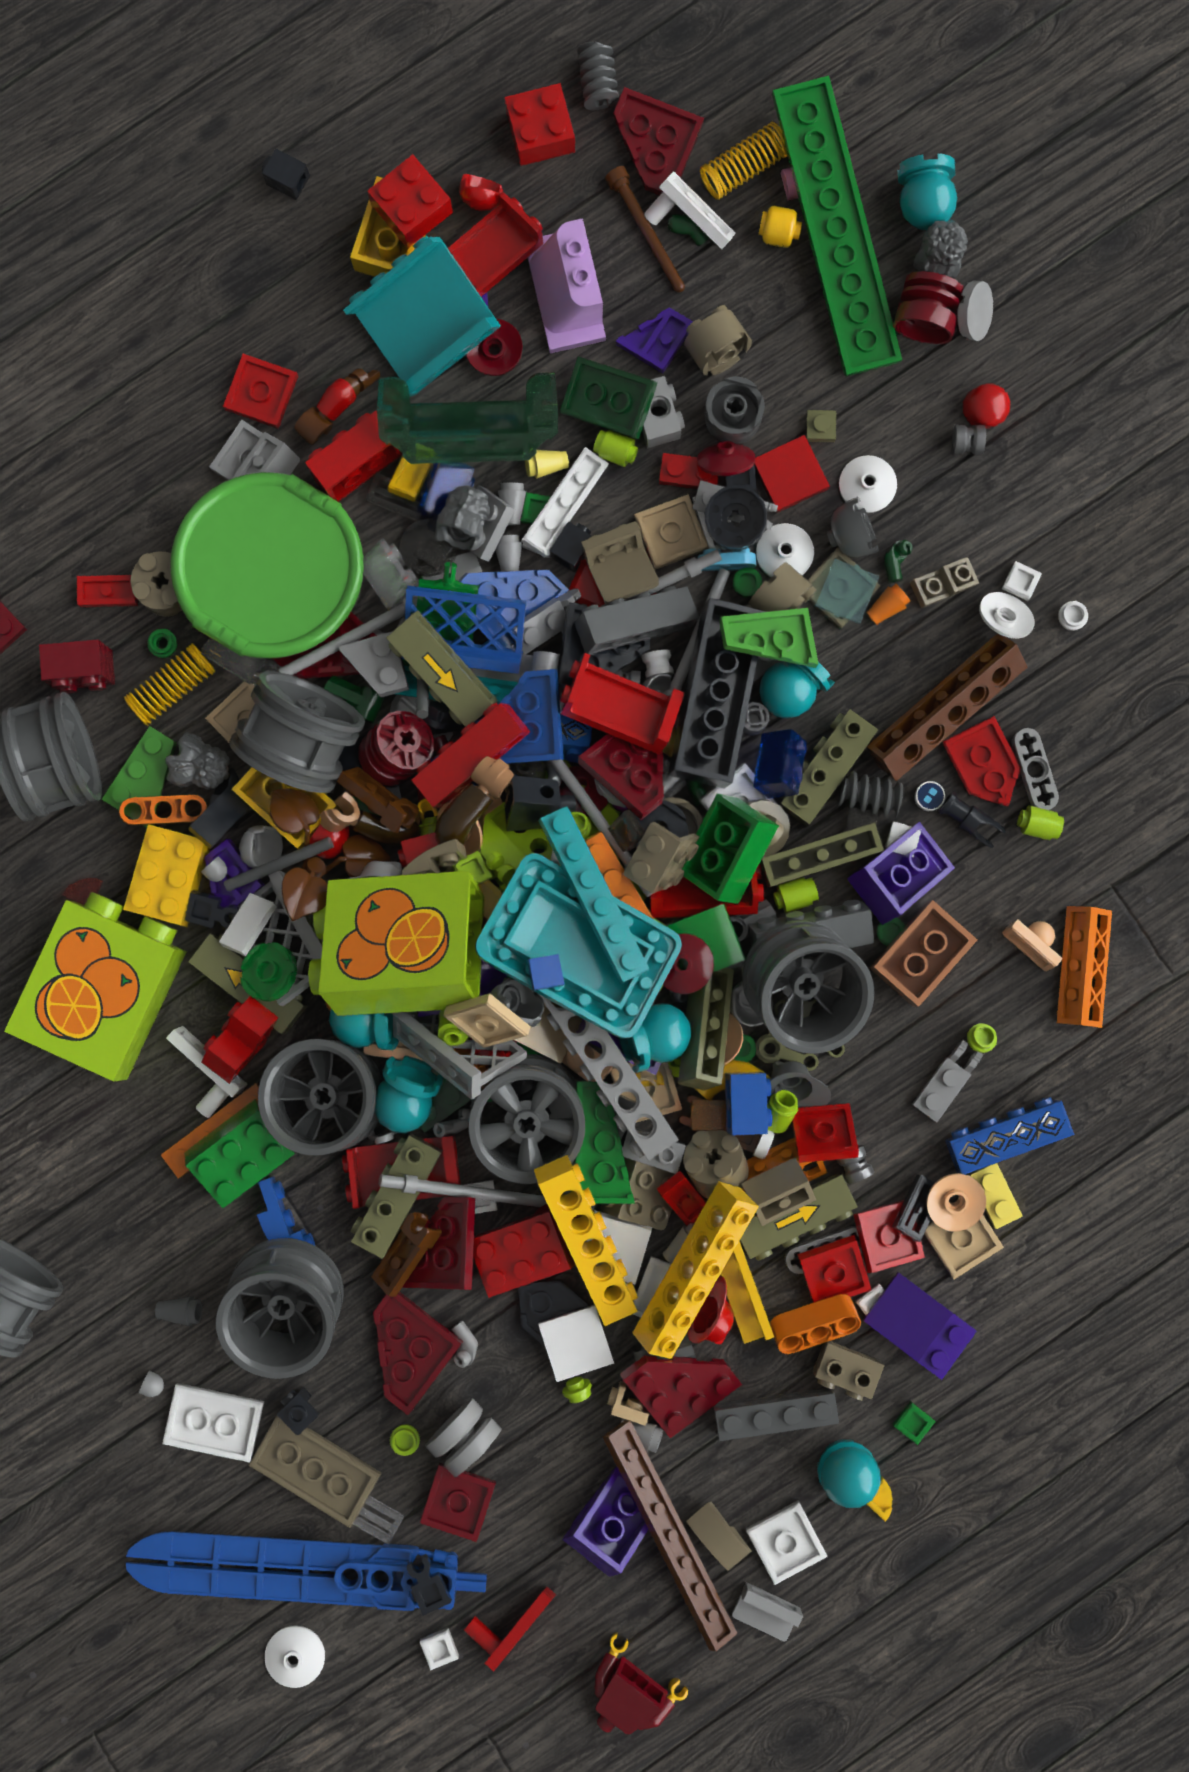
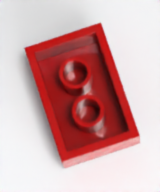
[305,410,403,502]
[473,1209,576,1298]

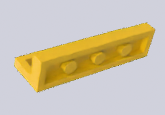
[720,1241,774,1344]

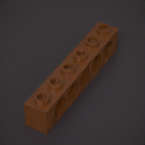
[867,633,1028,781]

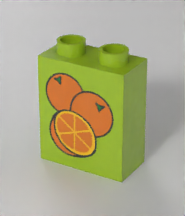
[308,871,484,1016]
[4,892,187,1081]

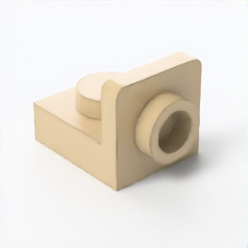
[607,1381,649,1426]

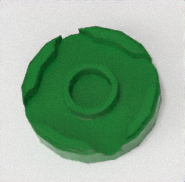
[240,942,297,1002]

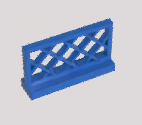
[401,586,526,674]

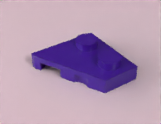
[616,307,693,373]
[205,839,265,916]

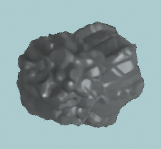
[913,220,968,279]
[435,485,490,551]
[165,732,229,790]
[490,977,545,1027]

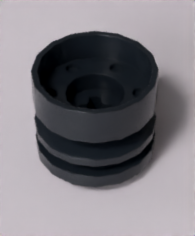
[705,485,767,551]

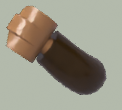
[435,756,514,845]
[319,791,425,846]

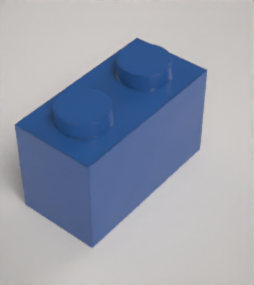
[725,1072,772,1135]

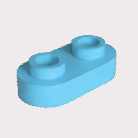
[698,548,756,571]

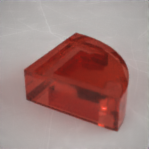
[62,878,103,905]

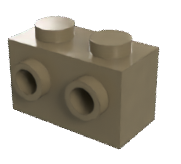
[741,1157,816,1226]
[813,1341,885,1401]

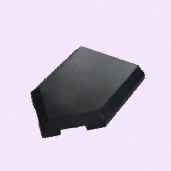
[518,1280,603,1348]

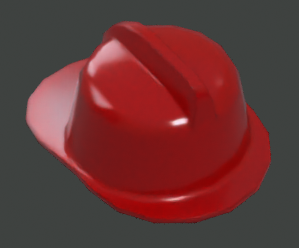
[687,1275,734,1344]

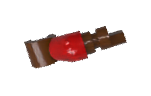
[294,368,380,445]

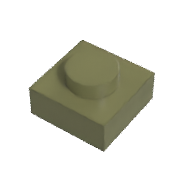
[806,410,836,442]

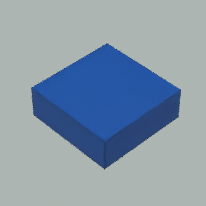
[527,954,565,991]

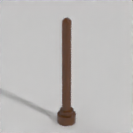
[604,166,685,293]

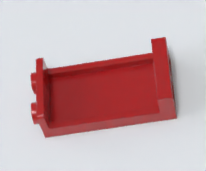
[448,192,543,297]
[560,653,685,755]
[649,863,764,918]
[342,1134,461,1209]

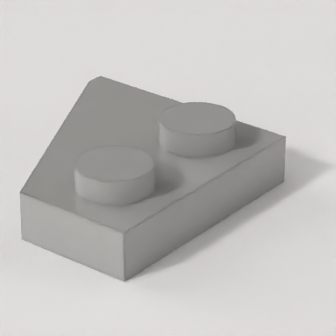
[468,485,515,562]
[339,631,409,697]

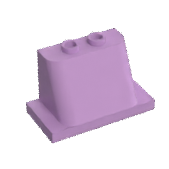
[528,218,606,354]

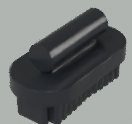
[423,701,465,735]

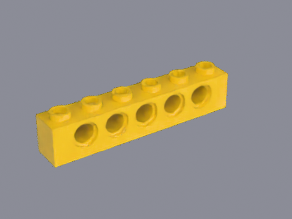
[534,1155,638,1326]
[632,1181,759,1359]

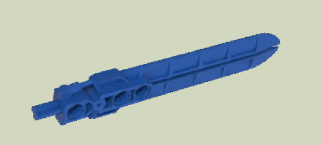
[126,1532,487,1611]

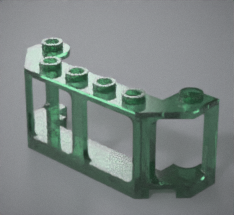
[377,372,558,464]

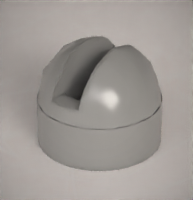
[201,856,227,882]
[139,1371,164,1397]

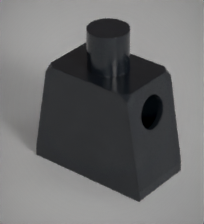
[504,776,576,831]

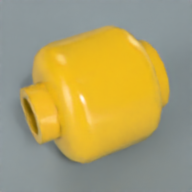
[758,206,802,248]

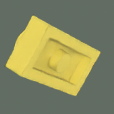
[968,1163,1023,1229]

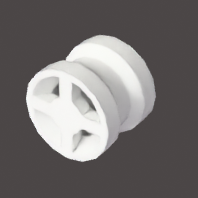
[642,650,674,679]

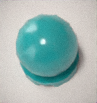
[897,154,957,230]
[759,661,835,719]
[618,1003,691,1073]
[329,1009,399,1051]
[374,1056,443,1133]
[817,1439,881,1508]

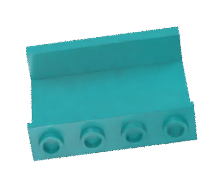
[343,236,501,398]

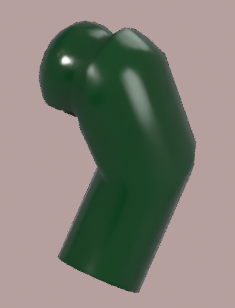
[668,214,709,247]
[884,540,913,583]

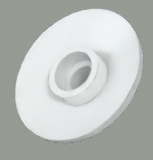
[839,455,897,513]
[756,523,814,577]
[979,592,1035,639]
[265,1625,325,1688]

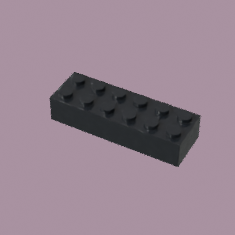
[668,598,765,789]

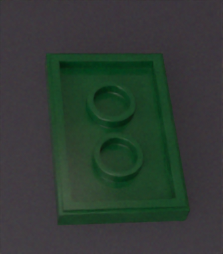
[559,356,658,439]

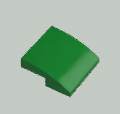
[666,904,746,972]

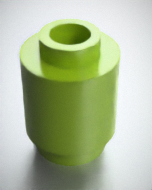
[593,430,638,467]
[1017,805,1064,840]
[773,877,819,913]
[438,1010,468,1046]
[767,1090,798,1133]

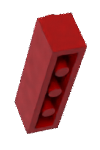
[411,703,530,808]

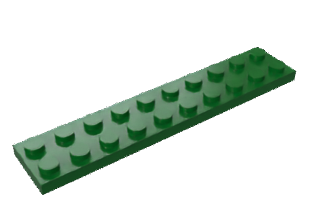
[772,76,902,377]

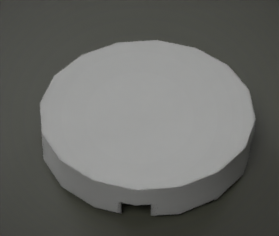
[957,281,993,341]

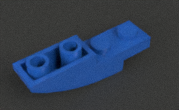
[257,1176,316,1246]

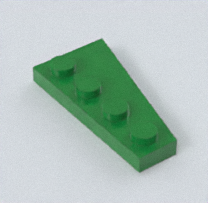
[575,1081,635,1204]

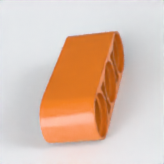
[119,795,207,825]
[770,1294,861,1354]

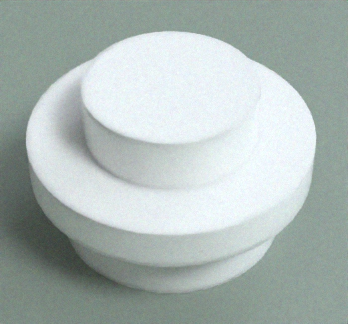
[1058,601,1088,631]

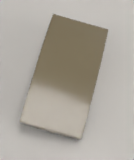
[910,557,979,609]
[402,839,467,875]
[686,1502,752,1571]

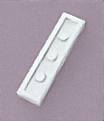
[521,447,609,558]

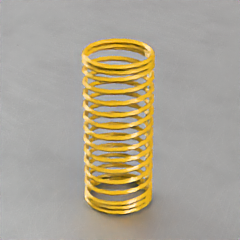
[700,122,788,200]
[124,643,215,726]

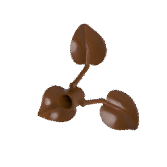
[269,788,391,921]

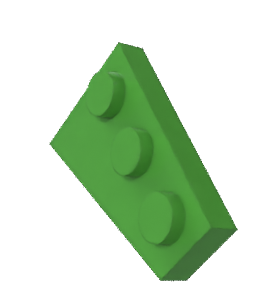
[719,608,819,668]
[102,726,176,828]

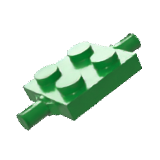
[416,562,478,642]

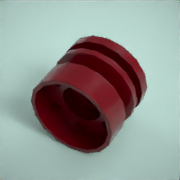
[893,271,964,344]
[358,710,434,786]

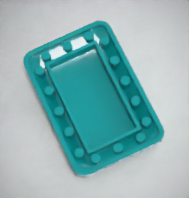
[475,853,682,1038]

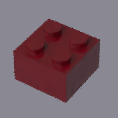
[39,639,115,693]

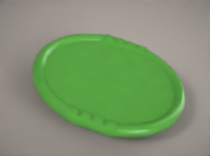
[170,472,364,659]

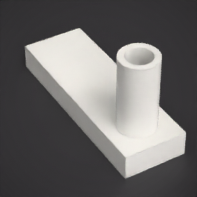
[644,171,736,249]
[166,1026,248,1118]

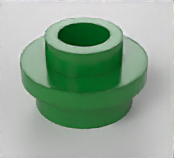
[147,629,177,658]

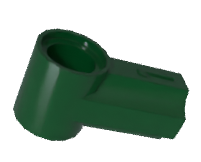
[324,676,385,724]

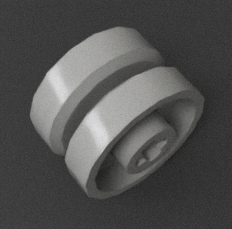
[425,1398,502,1477]

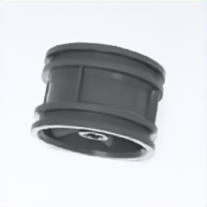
[229,671,365,793]
[0,692,102,822]
[742,920,874,1054]
[258,1039,383,1156]
[469,1054,585,1184]
[216,1238,344,1379]
[0,1239,64,1358]

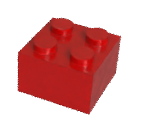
[505,83,575,166]
[367,154,453,248]

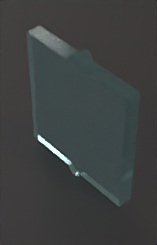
[815,559,879,624]

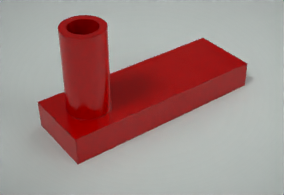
[464,1587,556,1672]

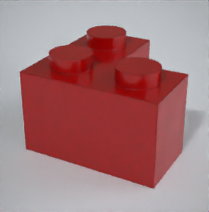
[201,996,279,1084]

